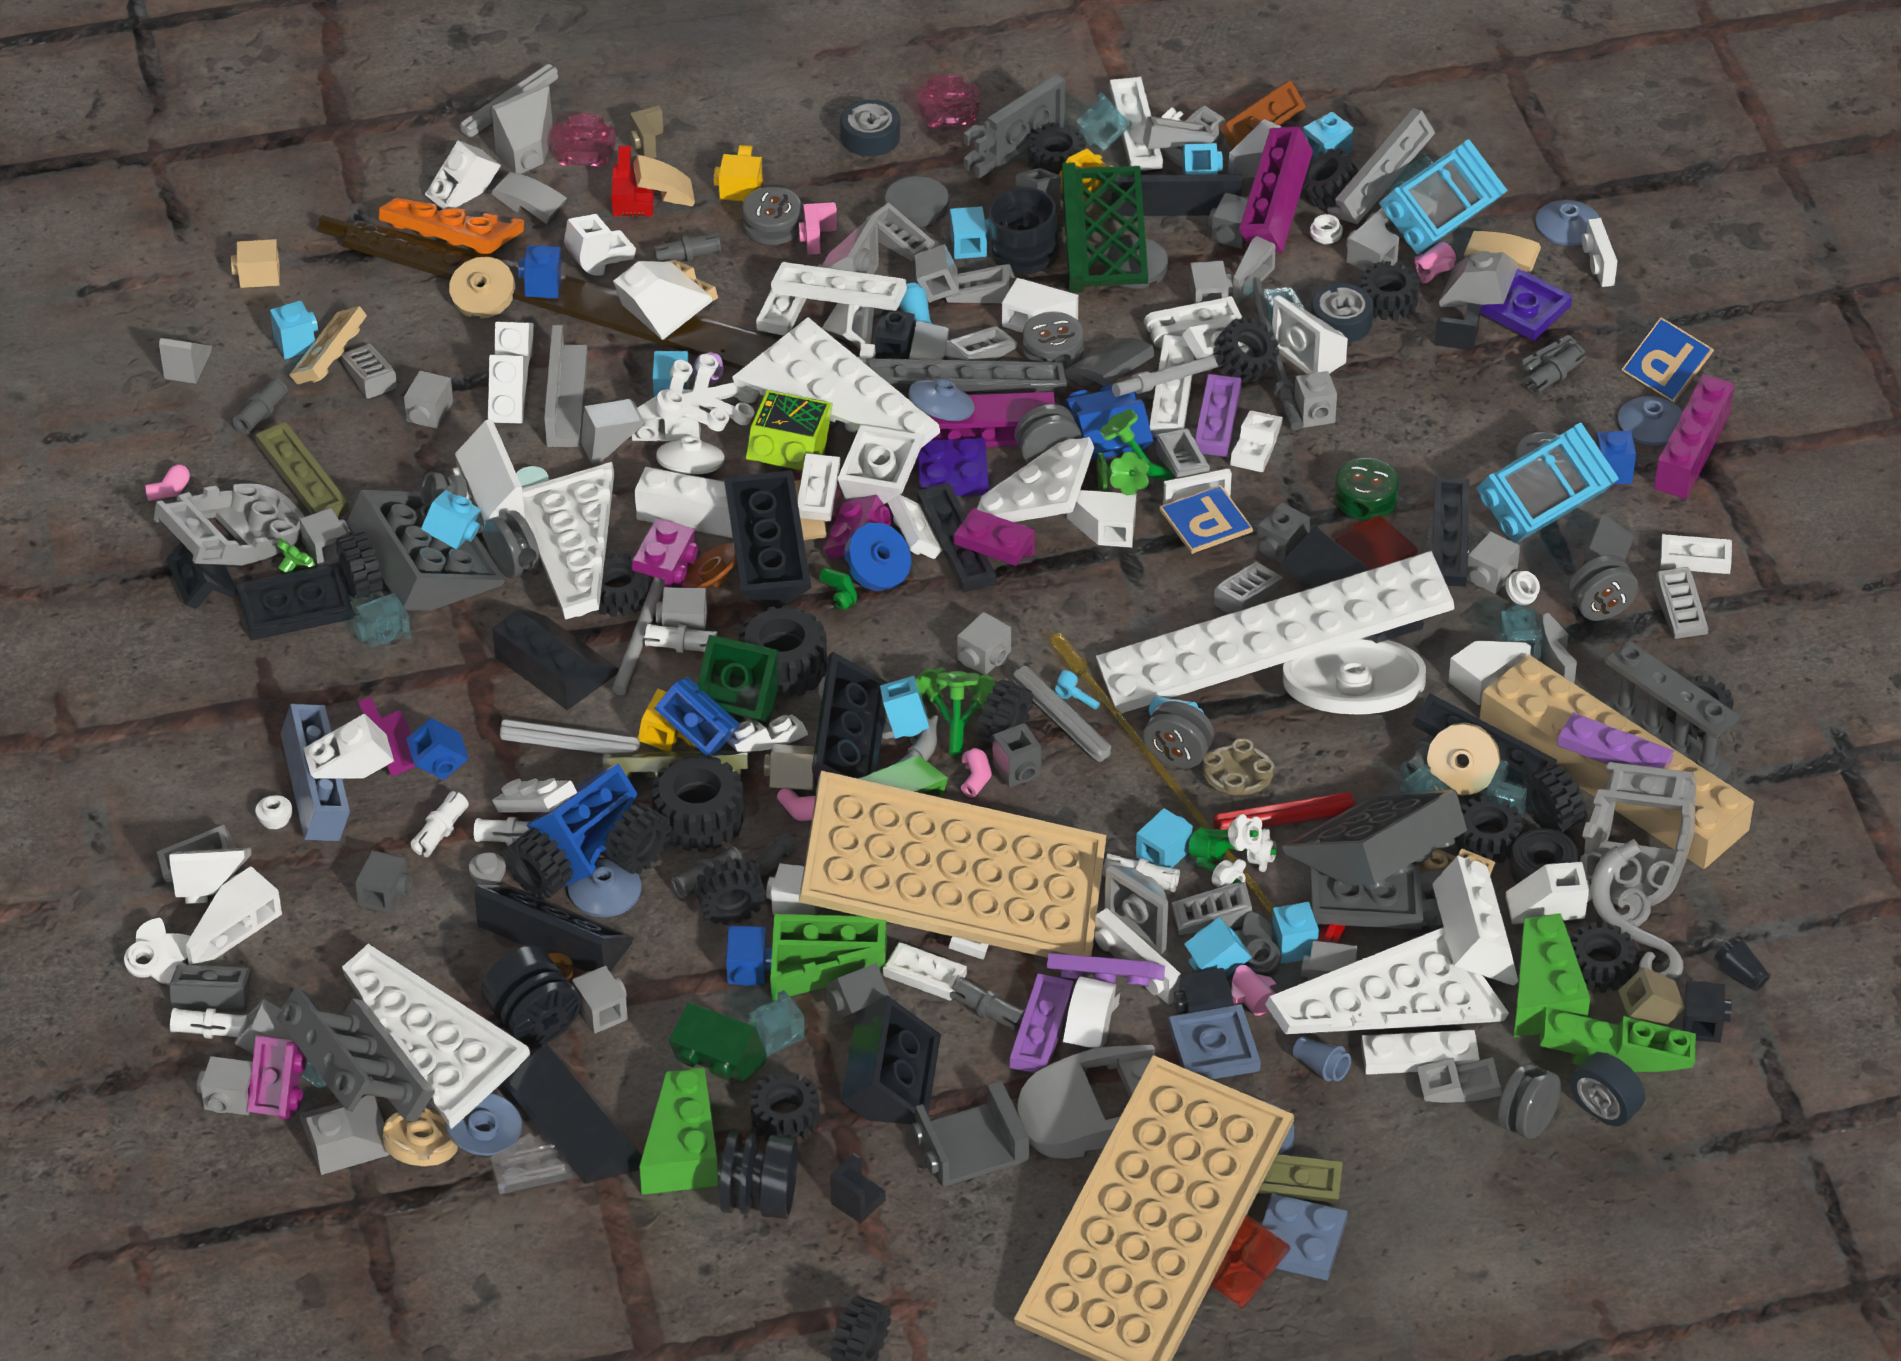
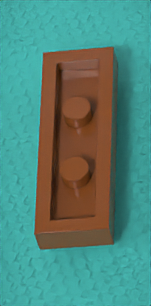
[1219,80,1306,150]

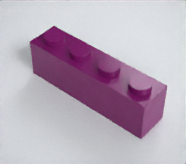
[1239,126,1313,253]
[1654,374,1735,499]
[924,392,1055,447]

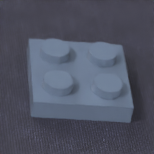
[1168,1004,1261,1080]
[1253,1193,1348,1281]

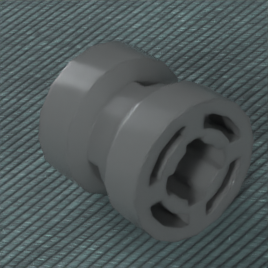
[421,472,467,506]

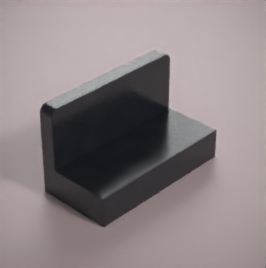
[166,542,237,609]

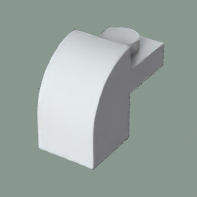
[564,214,636,275]
[1063,977,1120,1048]

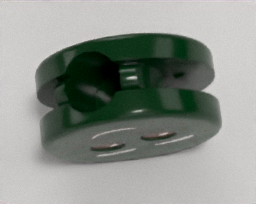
[1335,458,1399,521]

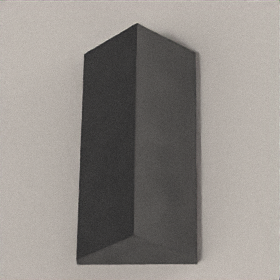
[1110,174,1242,216]
[724,471,811,609]
[1280,526,1424,643]
[811,652,888,789]
[474,885,634,972]
[504,1043,643,1184]

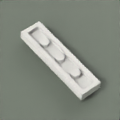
[1110,77,1163,171]
[771,262,907,311]
[1150,335,1195,437]

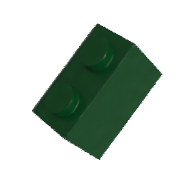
[697,635,779,723]
[668,1002,768,1081]

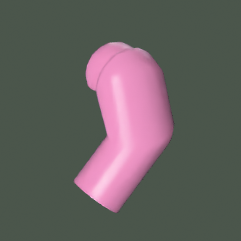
[145,465,190,501]
[961,748,992,798]
[777,788,816,821]

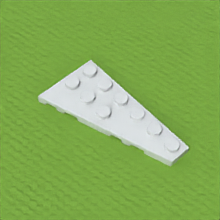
[732,317,940,448]
[522,462,614,620]
[1265,927,1509,1034]
[342,944,530,1129]

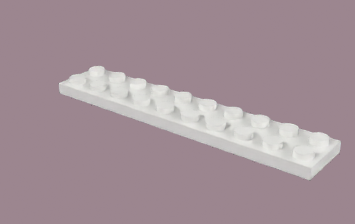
[1096,551,1454,715]

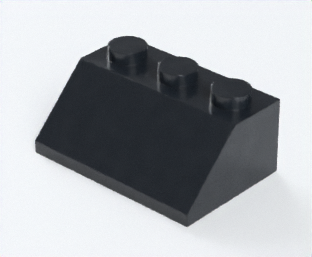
[492,610,619,711]
[841,995,941,1124]

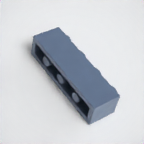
[280,704,350,841]

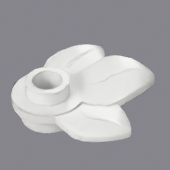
[124,918,191,985]

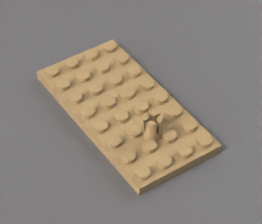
[798,771,1106,958]
[1014,1055,1294,1361]

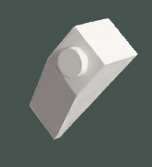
[186,866,282,966]

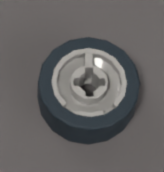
[840,99,900,157]
[1310,283,1373,343]
[1570,1052,1646,1127]

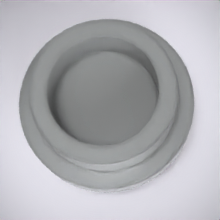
[469,852,506,885]

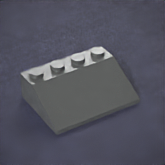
[347,490,505,611]
[1282,789,1468,889]

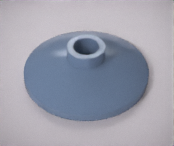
[1536,200,1600,246]
[908,379,974,421]
[1618,396,1683,446]
[568,859,642,917]
[445,1093,522,1156]

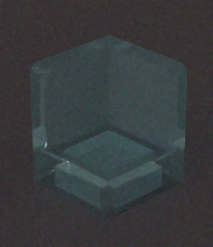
[1486,760,1529,817]

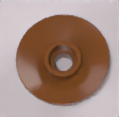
[681,543,736,588]

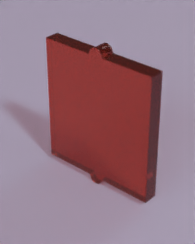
[1335,515,1418,570]

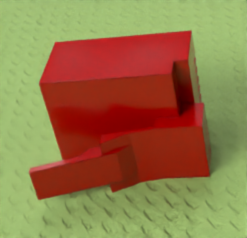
[611,146,655,216]

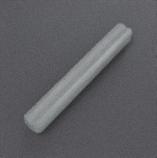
[460,64,558,138]
[1013,666,1111,762]
[500,719,640,754]

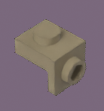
[629,106,663,158]

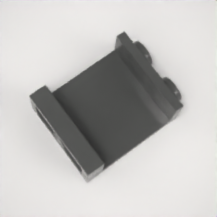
[911,1081,1029,1187]

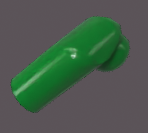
[819,567,858,610]

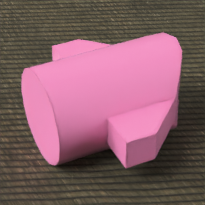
[1414,242,1456,283]
[1230,965,1277,1016]

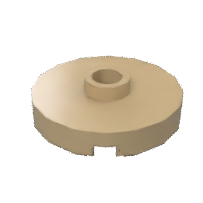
[449,257,515,319]
[1427,722,1500,796]
[382,1108,458,1166]

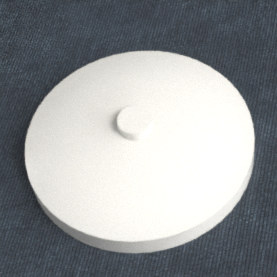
[1283,637,1426,714]

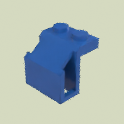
[1062,384,1153,461]

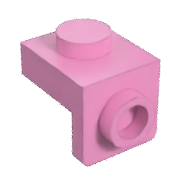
[798,202,837,255]

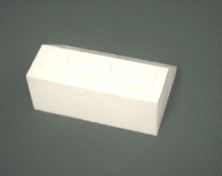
[452,419,525,545]
[635,467,733,538]
[1432,856,1518,986]

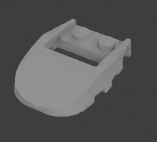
[153,483,304,565]
[1580,762,1696,908]
[1017,1045,1155,1159]

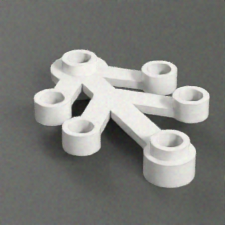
[655,354,760,431]

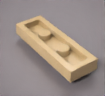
[289,306,367,384]

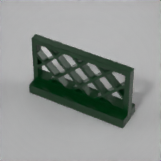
[1062,163,1148,293]

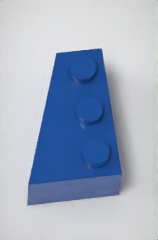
[526,763,637,887]

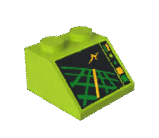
[746,390,833,471]

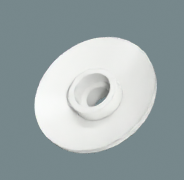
[656,436,724,474]

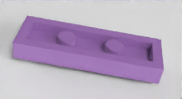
[1195,374,1241,457]
[1557,712,1674,769]
[1047,953,1165,986]
[1010,974,1074,1073]

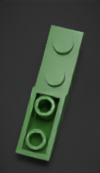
[1540,1008,1696,1072]

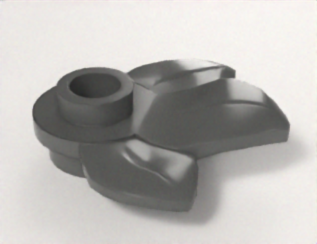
[1227,911,1281,979]

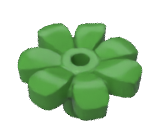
[277,538,315,574]

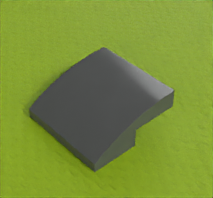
[1064,338,1154,387]

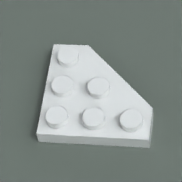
[977,437,1094,522]

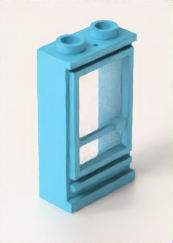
[1379,139,1508,255]
[1476,422,1619,544]

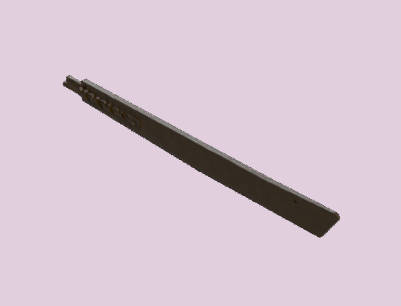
[317,215,778,370]

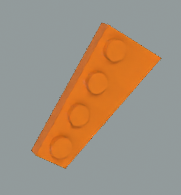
[379,197,524,254]

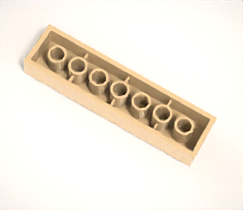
[1480,654,1754,869]

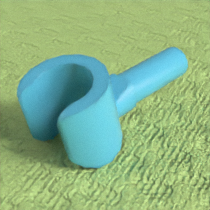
[1055,670,1100,710]

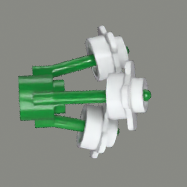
[1189,814,1277,888]

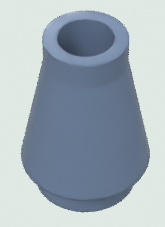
[1293,1037,1351,1081]

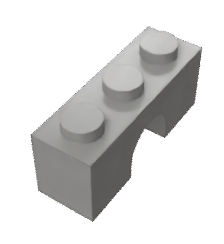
[1346,189,1437,272]

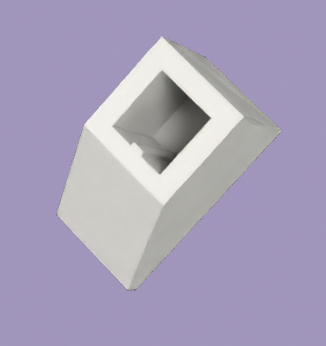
[425,140,501,209]
[1002,278,1079,333]
[632,389,702,441]
[1067,490,1136,547]
[1448,641,1531,705]
[303,713,394,778]
[1506,862,1589,924]

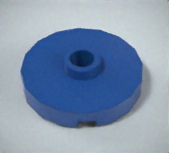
[844,523,912,591]

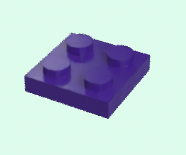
[1480,268,1572,341]
[918,438,989,496]

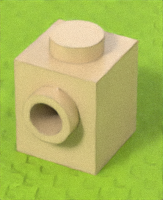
[231,239,280,288]

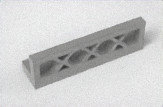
[1327,108,1435,224]
[544,325,588,447]

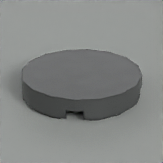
[885,176,949,227]
[1103,237,1168,289]

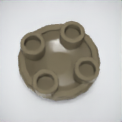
[1203,738,1274,795]

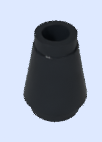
[1714,937,1771,991]

